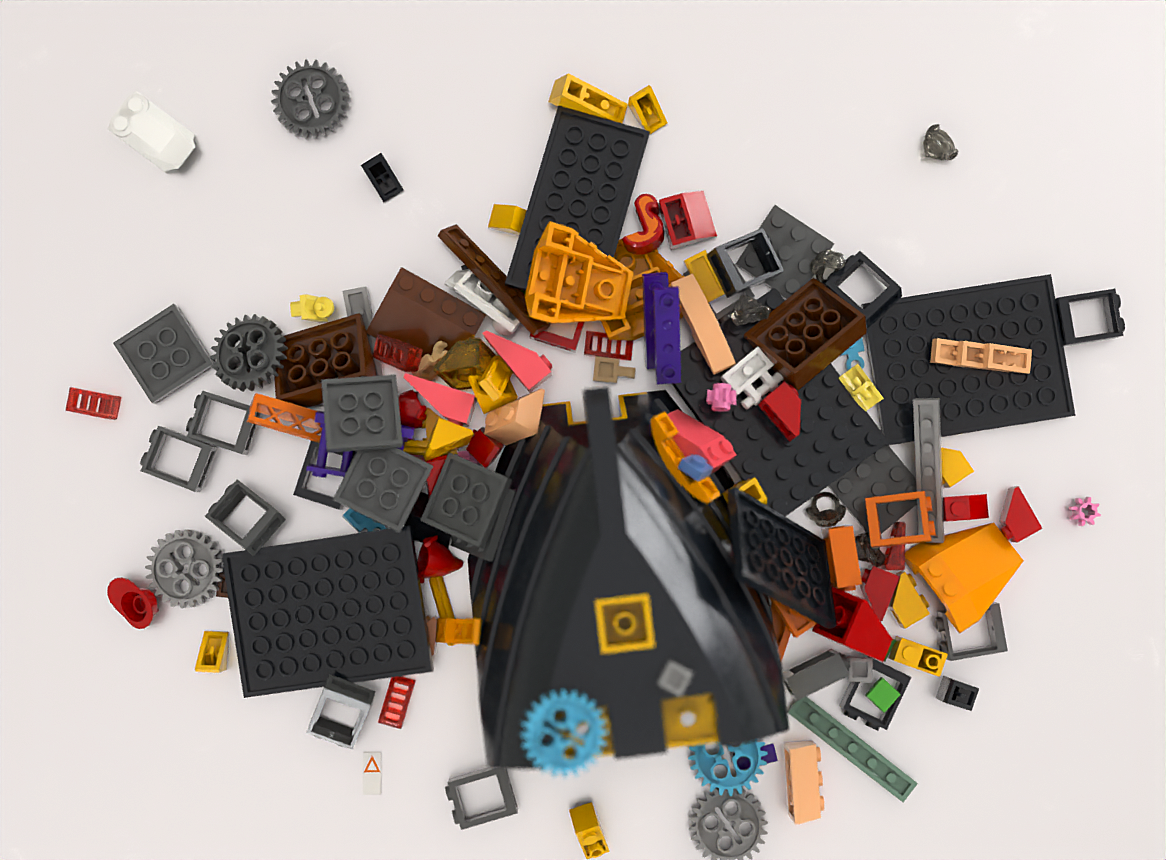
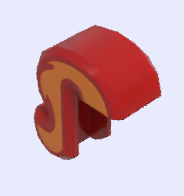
[622,194,664,255]

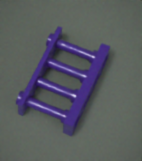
[642,272,681,385]
[306,411,415,478]

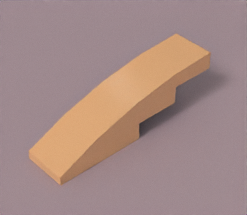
[671,274,736,375]
[930,338,1032,374]

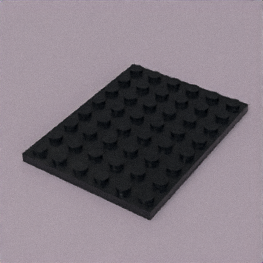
[861,274,1076,446]
[672,288,889,517]
[221,525,434,698]

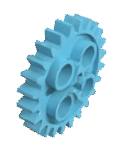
[520,689,608,778]
[688,741,767,796]

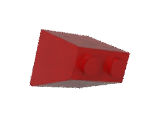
[812,587,893,662]

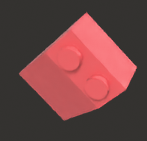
[482,330,553,393]
[403,373,477,426]
[667,409,737,474]

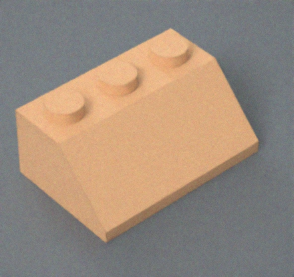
[784,741,824,824]

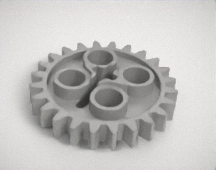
[145,529,224,608]
[689,788,768,860]

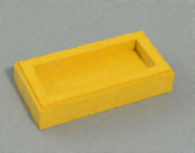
[683,250,725,303]
[478,355,513,401]

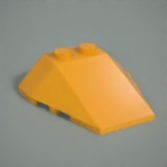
[525,222,633,323]
[601,239,685,340]
[901,523,1024,634]

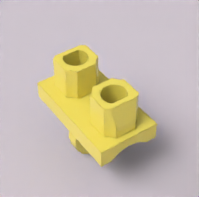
[290,294,334,323]
[839,364,884,411]

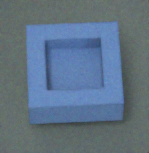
[678,454,713,481]

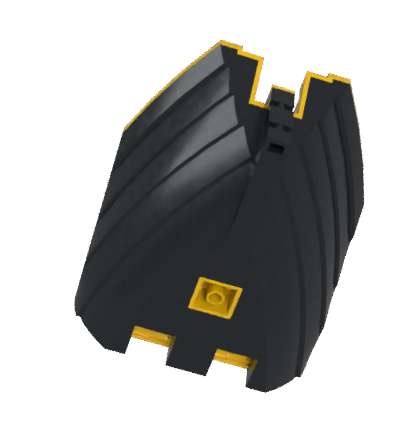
[467,386,790,769]

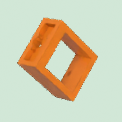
[865,491,936,548]
[821,525,862,592]

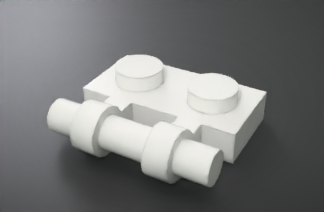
[720,347,783,409]

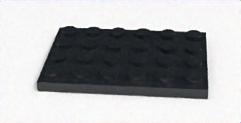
[727,487,837,629]

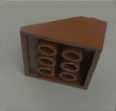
[366,267,487,379]
[744,277,867,391]
[274,313,376,408]

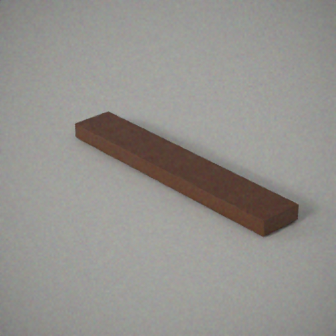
[438,224,552,336]

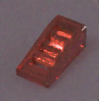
[584,331,633,361]
[373,334,423,372]
[65,387,121,420]
[881,522,906,571]
[378,676,416,729]

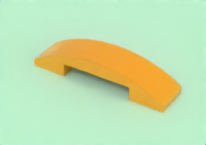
[651,412,721,503]
[436,618,482,645]

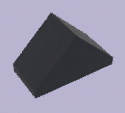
[361,153,404,202]
[936,675,979,711]

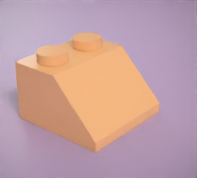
[484,388,545,445]

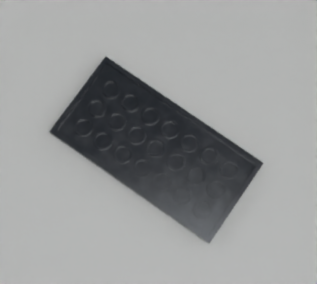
[505,105,650,291]

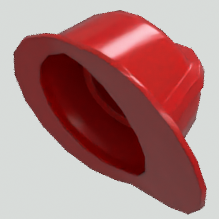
[107,577,159,629]

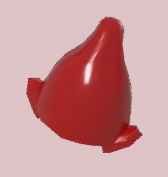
[398,390,427,429]
[417,535,464,584]

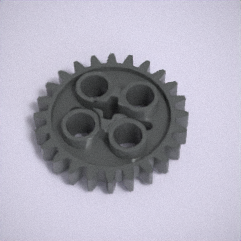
[271,59,350,138]
[210,314,288,392]

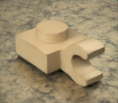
[410,341,452,381]
[593,356,636,384]

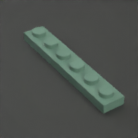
[787,697,918,803]

